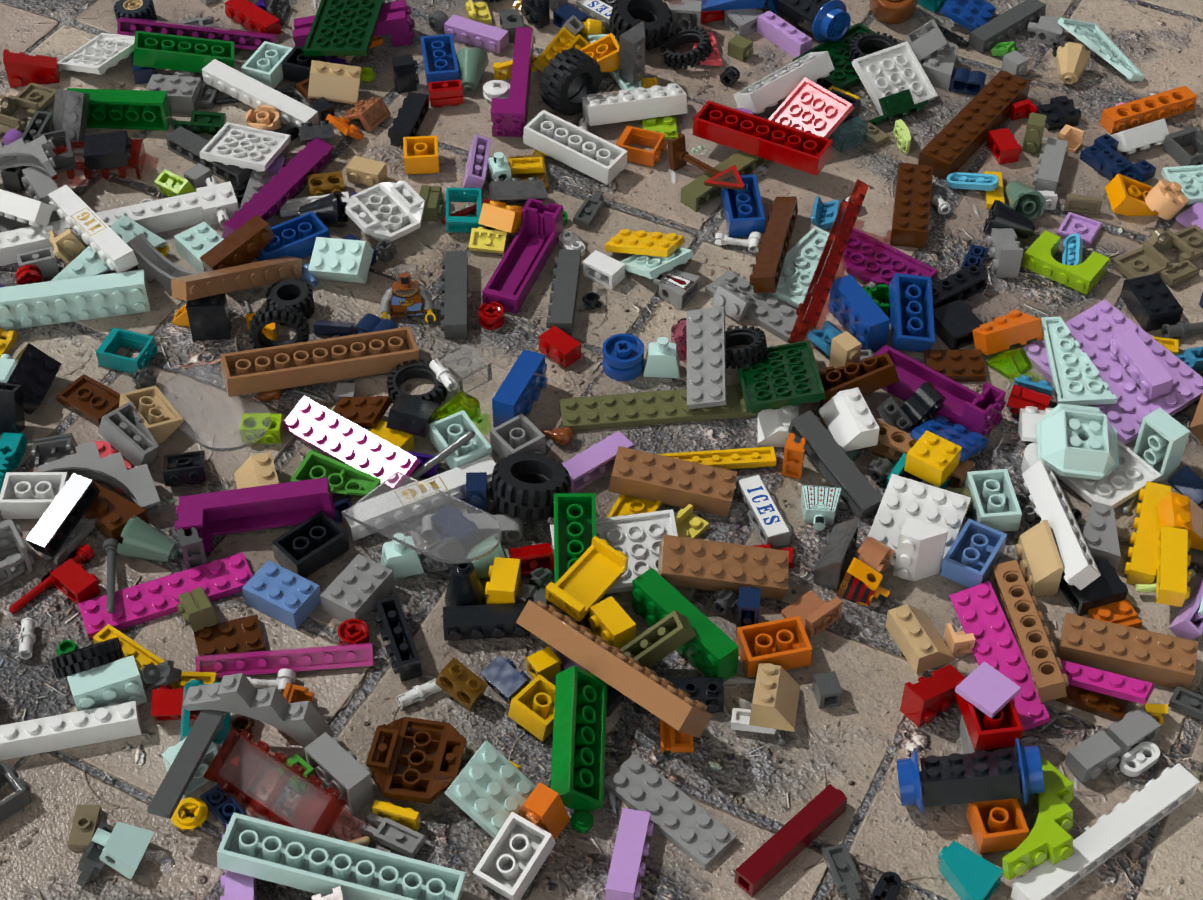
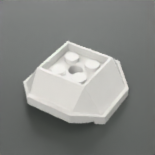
[345,181,425,242]

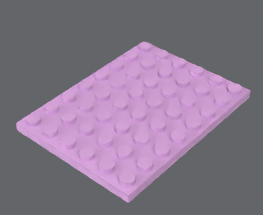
[1019,299,1203,445]

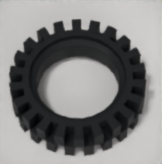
[660,26,712,70]
[849,31,900,63]
[249,304,309,349]
[726,326,768,369]
[387,359,447,407]
[50,637,124,678]

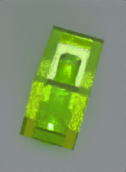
[986,348,1033,379]
[436,390,481,421]

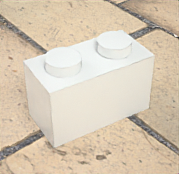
[583,250,625,289]

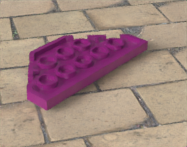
[838,225,938,287]

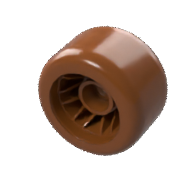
[870,0,918,24]

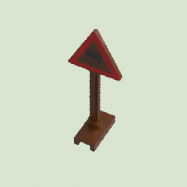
[667,133,745,190]

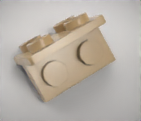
[49,228,88,266]

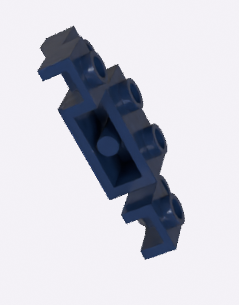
[1079,133,1156,183]

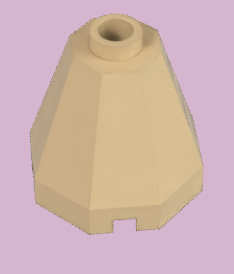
[1055,42,1090,84]

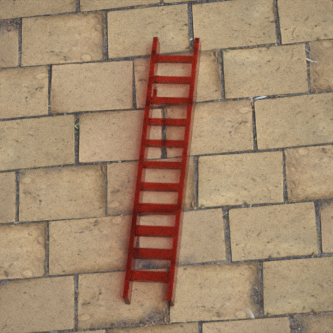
[788,179,869,343]

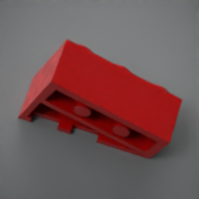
[3,49,60,88]
[900,664,966,728]

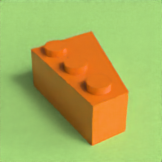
[972,310,1043,355]
[519,782,570,841]

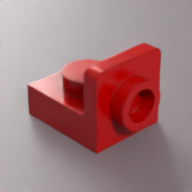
[1009,99,1038,121]

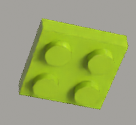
[642,116,678,143]

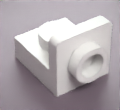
[1038,190,1058,210]

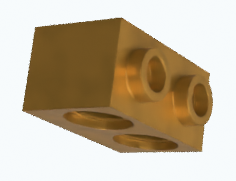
[307,171,345,196]
[435,657,488,711]

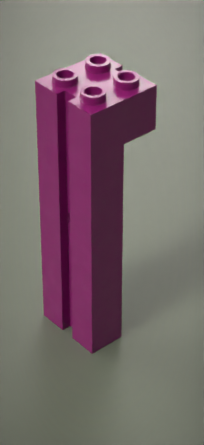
[293,0,415,47]
[491,27,534,137]
[482,198,563,314]
[874,345,1006,437]
[175,477,335,552]

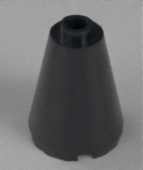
[297,192,348,227]
[983,200,1035,238]
[444,560,487,607]

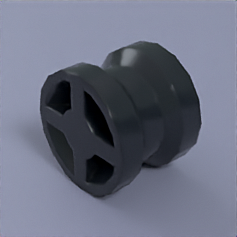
[720,66,740,87]

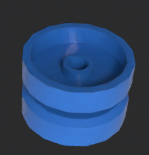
[602,333,644,381]

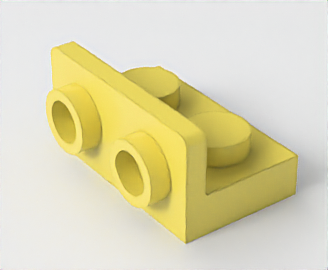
[465,0,492,25]
[468,227,509,254]
[675,504,709,539]

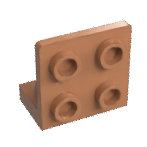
[344,97,391,132]
[781,590,843,639]

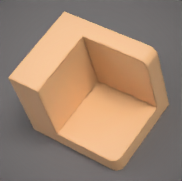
[1058,124,1085,153]
[944,623,976,656]

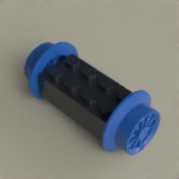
[766,0,851,42]
[896,738,1045,814]

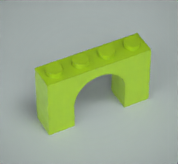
[1022,230,1110,295]

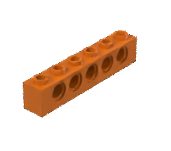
[1100,85,1197,134]

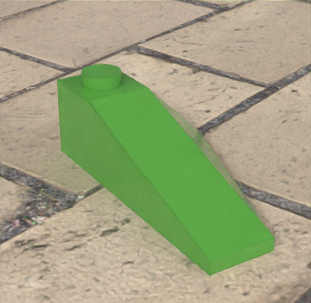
[290,450,381,497]

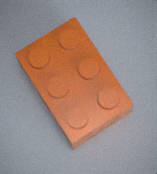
[735,616,813,678]

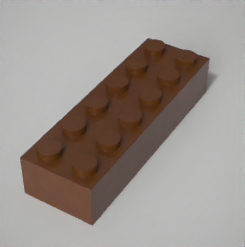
[890,163,934,249]

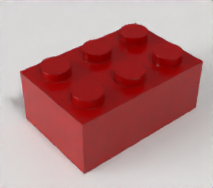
[956,679,1024,751]

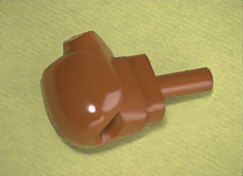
[249,389,282,404]
[541,427,574,446]

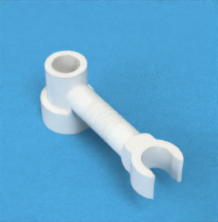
[715,232,762,253]
[247,668,296,695]

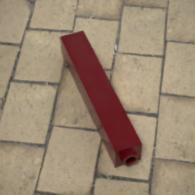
[734,784,847,897]

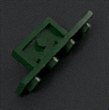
[869,89,929,125]
[170,111,227,135]

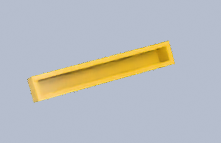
[1124,481,1171,585]

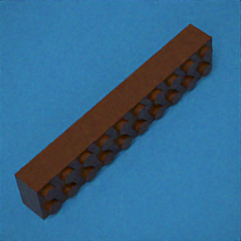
[918,70,1031,181]

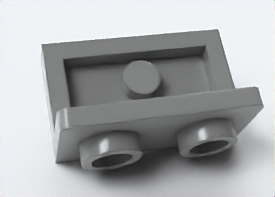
[711,283,756,322]

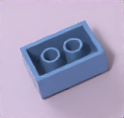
[940,519,1007,588]
[242,560,321,630]

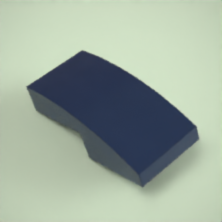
[961,244,989,269]
[200,783,246,828]

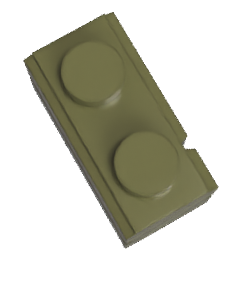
[1022,113,1047,154]
[419,185,445,222]
[177,587,218,632]

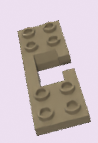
[0,82,56,146]
[1112,224,1203,279]

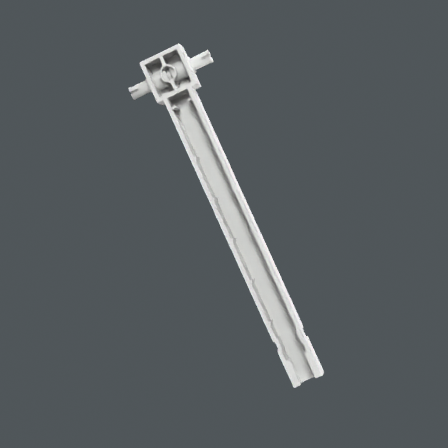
[0,177,239,266]

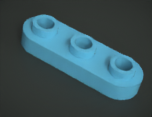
[946,172,999,191]
[1062,234,1083,265]

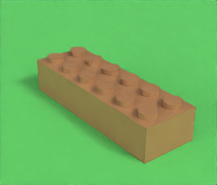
[609,446,737,517]
[658,534,789,600]
[1057,613,1198,690]

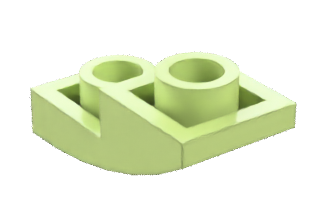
[893,119,911,155]

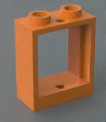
[615,125,667,167]

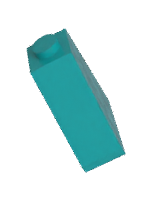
[938,840,1003,900]

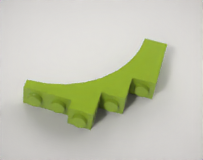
[1002,754,1074,880]

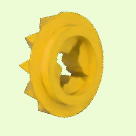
[171,797,209,832]

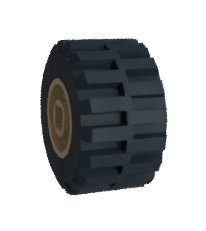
[114,0,157,22]

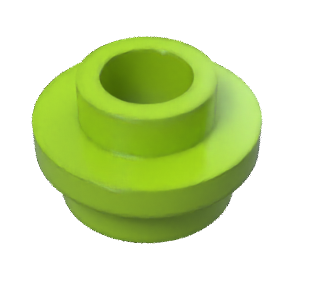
[360,67,375,82]

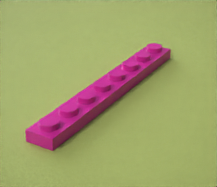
[195,643,374,677]

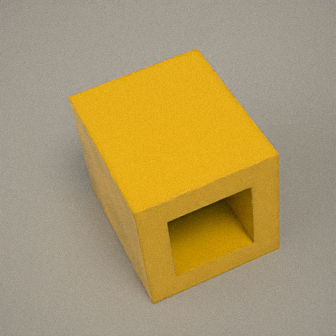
[526,646,562,680]

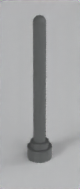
[400,430,475,489]
[103,538,119,614]

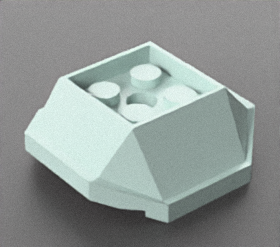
[1036,403,1119,481]

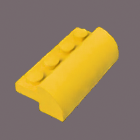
[533,26,590,74]

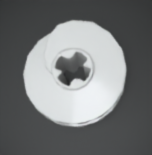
[483,80,510,102]

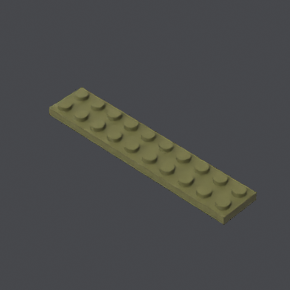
[559,384,757,431]

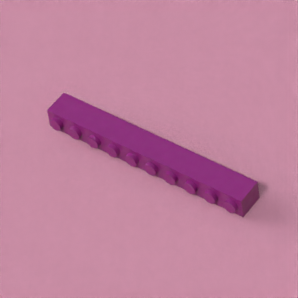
[117,17,279,50]
[222,137,334,239]

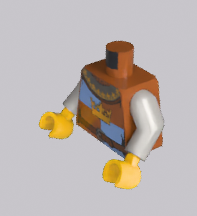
[381,273,437,323]

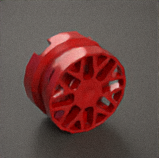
[15,265,43,285]
[478,302,505,330]
[338,619,369,645]

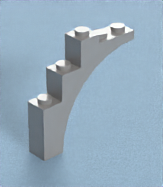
[0,135,57,177]
[126,233,213,303]
[38,440,164,517]
[183,673,334,748]

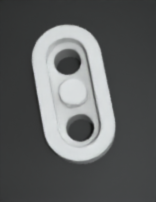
[559,231,585,257]
[1119,741,1160,777]

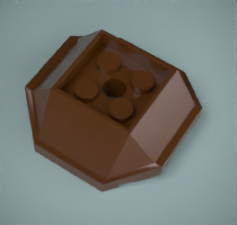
[366,717,467,804]

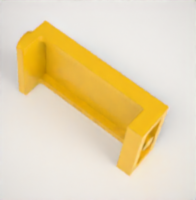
[545,536,628,622]

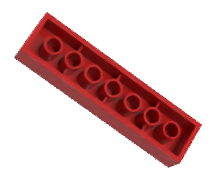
[693,100,833,176]

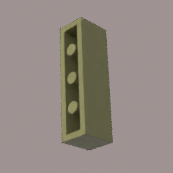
[621,610,696,668]

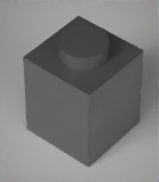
[812,671,843,709]

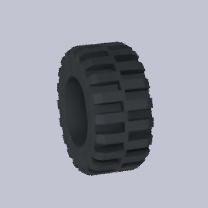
[609,0,672,50]
[539,48,602,116]
[490,452,570,521]

